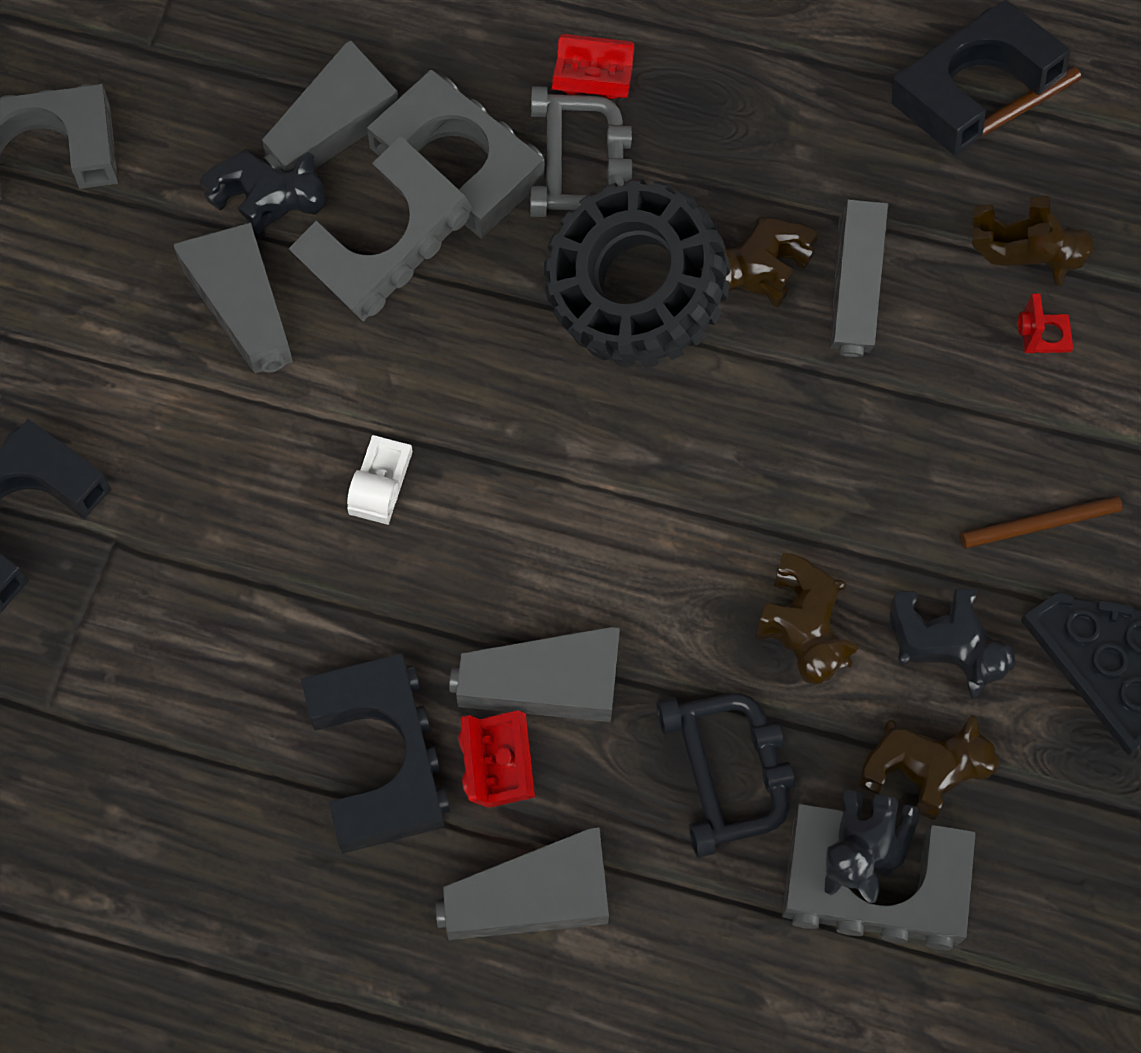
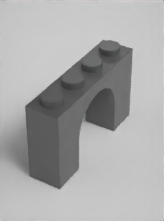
[367,70,545,239]
[0,84,118,200]
[289,135,474,322]
[782,804,976,950]

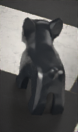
[200,149,327,241]
[890,588,1016,698]
[824,789,919,903]

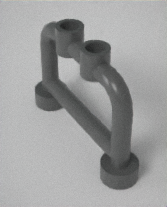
[530,86,632,217]

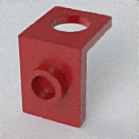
[1017,293,1073,353]

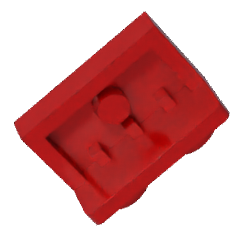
[552,34,635,99]
[458,710,535,808]

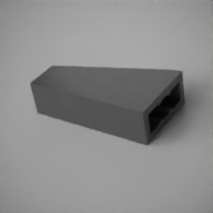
[262,40,398,171]
[830,199,888,357]
[174,223,293,374]
[450,627,620,722]
[436,827,609,940]

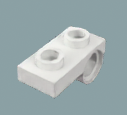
[347,435,413,525]

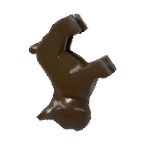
[972,196,1094,285]
[724,217,818,307]
[756,553,858,684]
[860,715,1000,820]

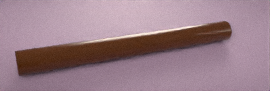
[977,67,1081,140]
[960,496,1123,549]

